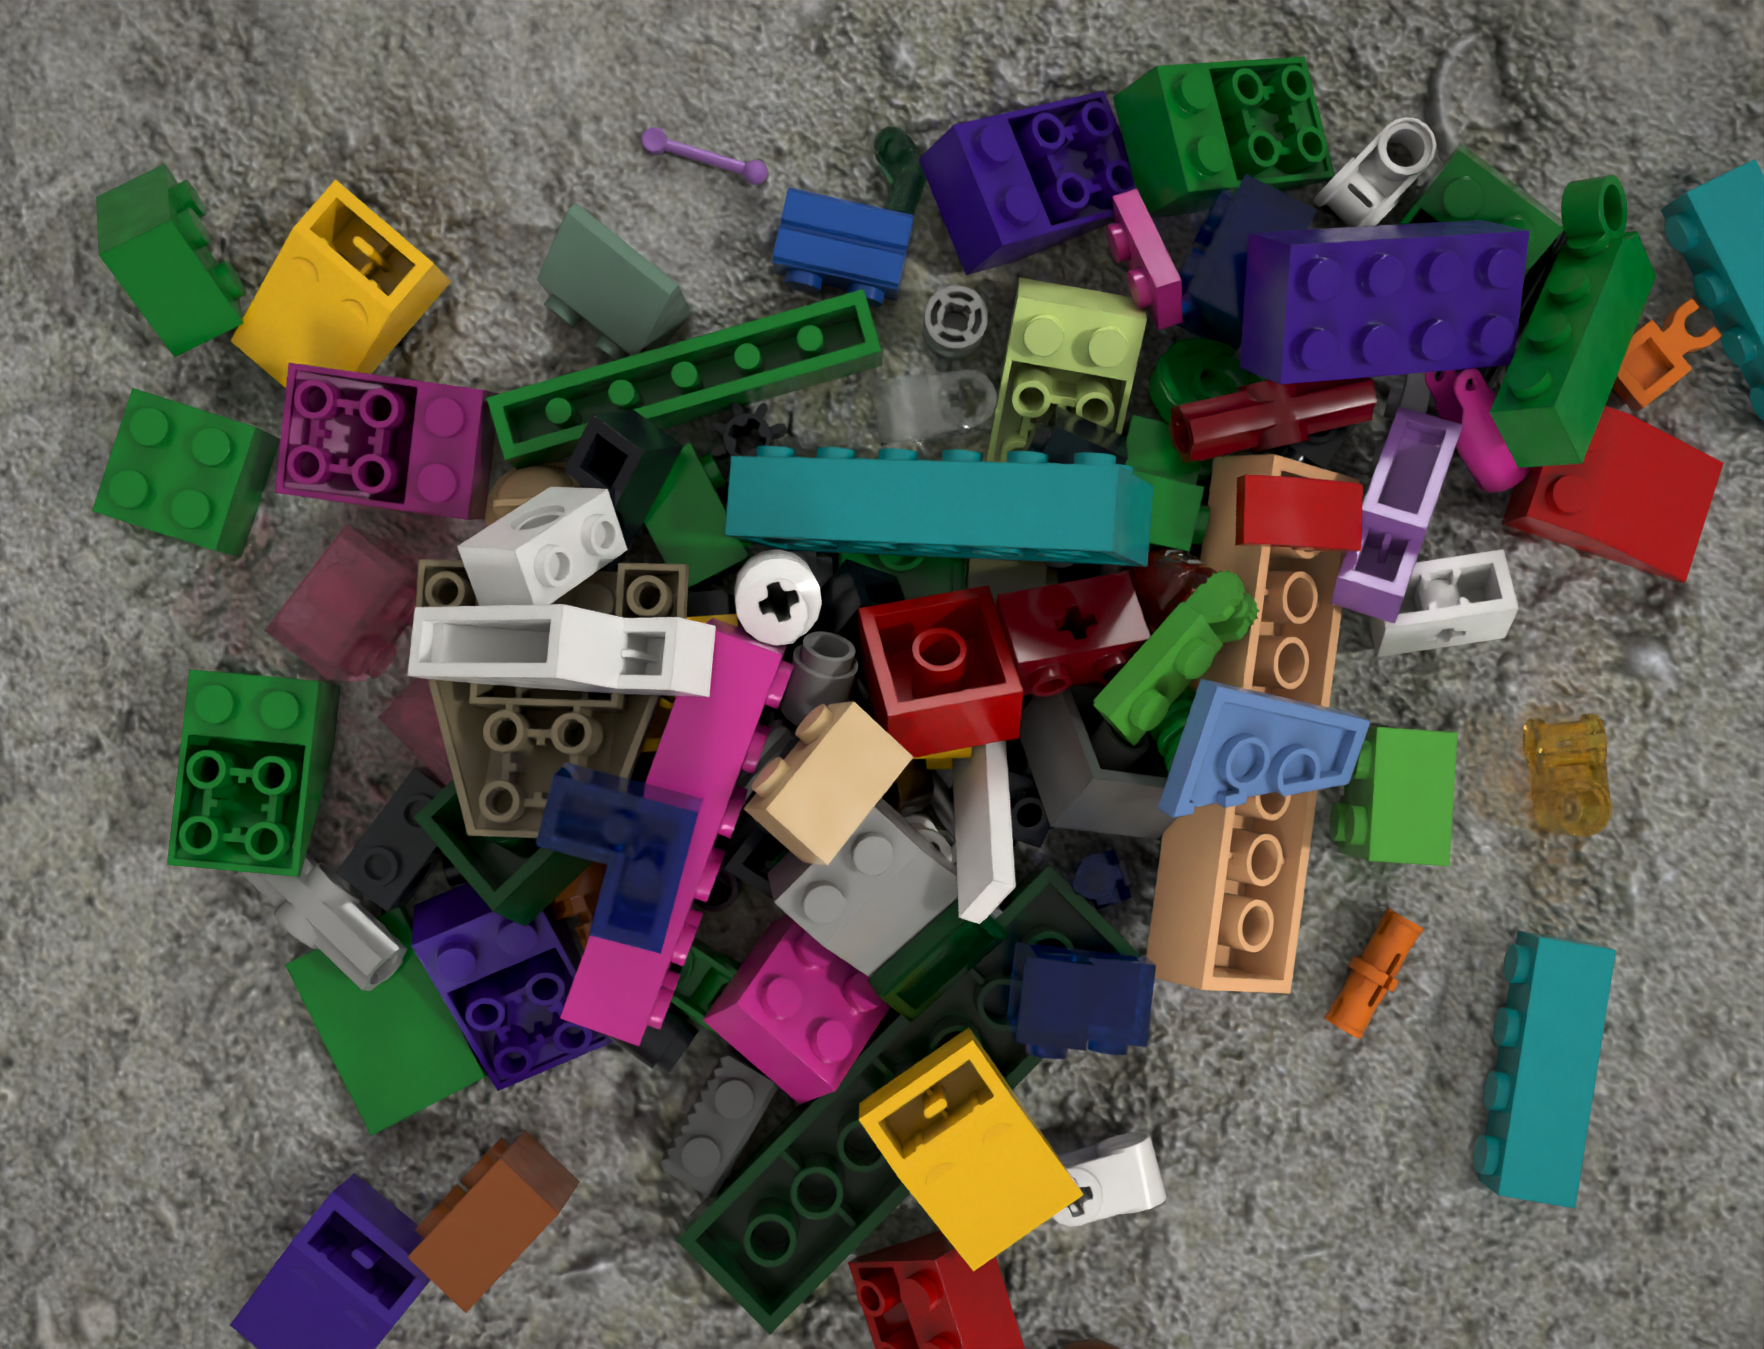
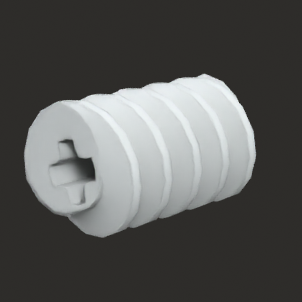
[734,549,822,646]

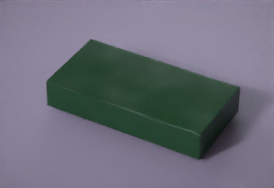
[867,899,1009,1022]

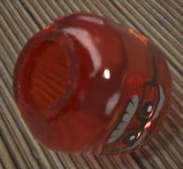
[1129,547,1217,633]

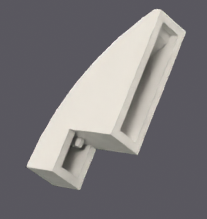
[407,604,716,697]

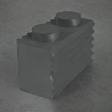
[661,1044,779,1198]

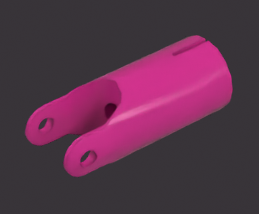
[1425,368,1531,493]

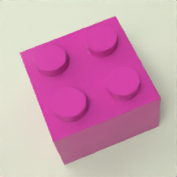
[703,915,890,1104]

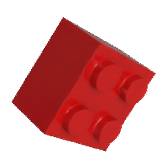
[858,585,1023,758]

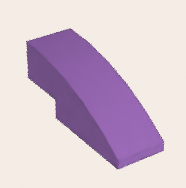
[1331,406,1463,624]

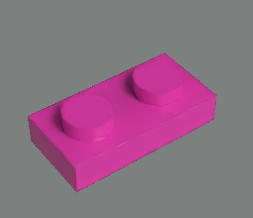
[1106,189,1183,330]

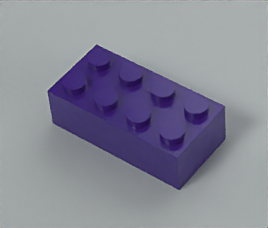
[1240,220,1530,385]

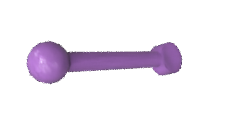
[642,127,768,185]

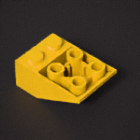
[230,179,451,388]
[859,1027,1084,1271]

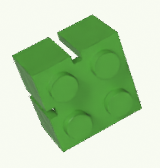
[1329,727,1458,866]

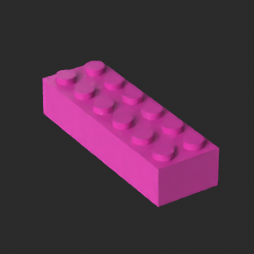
[560,618,794,1046]

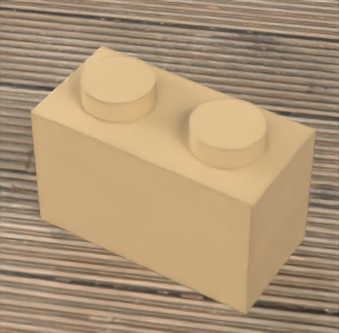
[744,701,913,866]

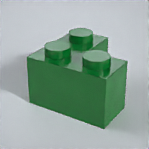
[96,163,246,357]
[1122,415,1213,563]

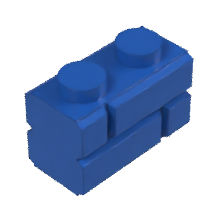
[772,188,914,307]

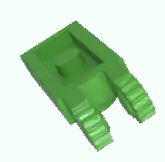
[1093,570,1259,746]

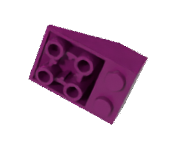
[275,363,499,520]

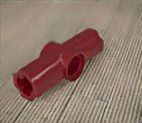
[1168,377,1377,463]

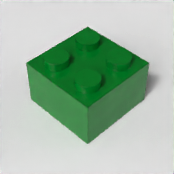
[92,388,280,557]

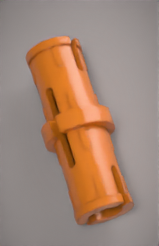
[1324,908,1424,1040]

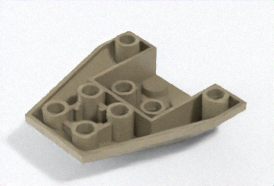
[416,559,689,841]

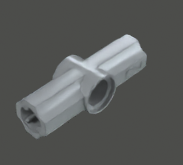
[238,853,408,991]

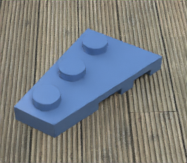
[1157,678,1371,818]

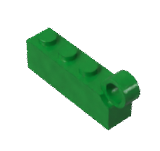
[1490,175,1656,468]

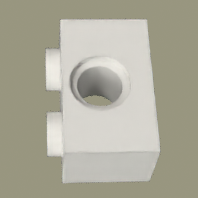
[457,487,628,606]

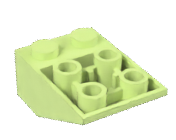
[986,277,1147,462]

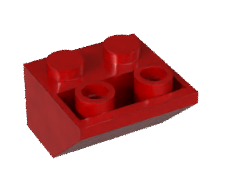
[848,1230,1025,1349]

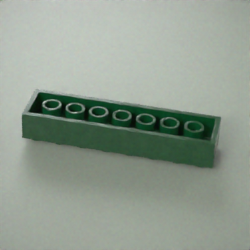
[676,859,1143,1335]

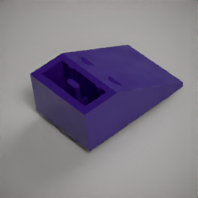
[918,90,1136,275]
[411,883,614,1091]
[230,1173,431,1349]

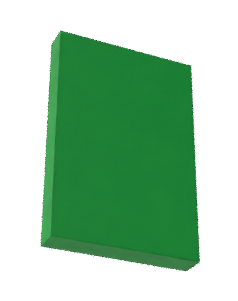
[285,906,488,1136]

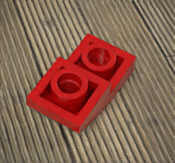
[1235,474,1363,552]

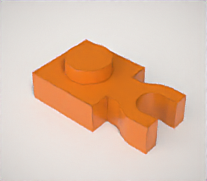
[1613,298,1722,413]

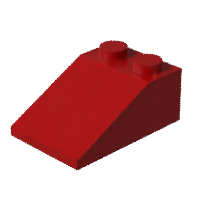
[1502,406,1724,583]

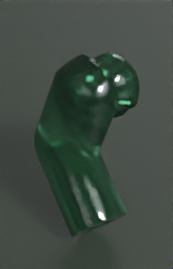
[873,126,927,215]

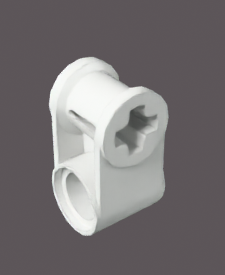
[1313,117,1436,227]
[1052,1132,1166,1227]

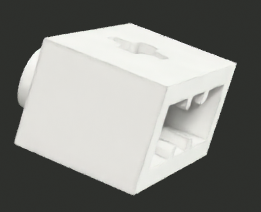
[1367,549,1519,657]

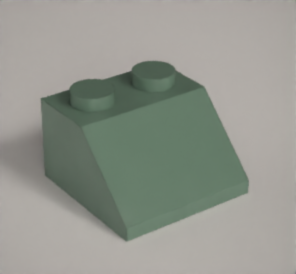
[537,202,692,361]

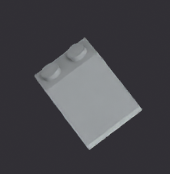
[768,798,1002,977]

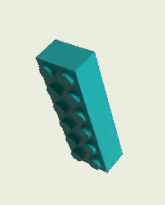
[725,446,1154,567]

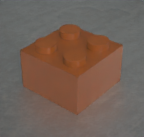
[407,1130,580,1313]

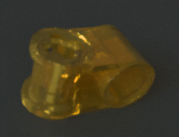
[1523,713,1612,837]

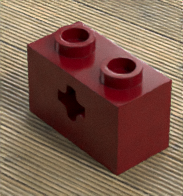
[996,571,1150,697]

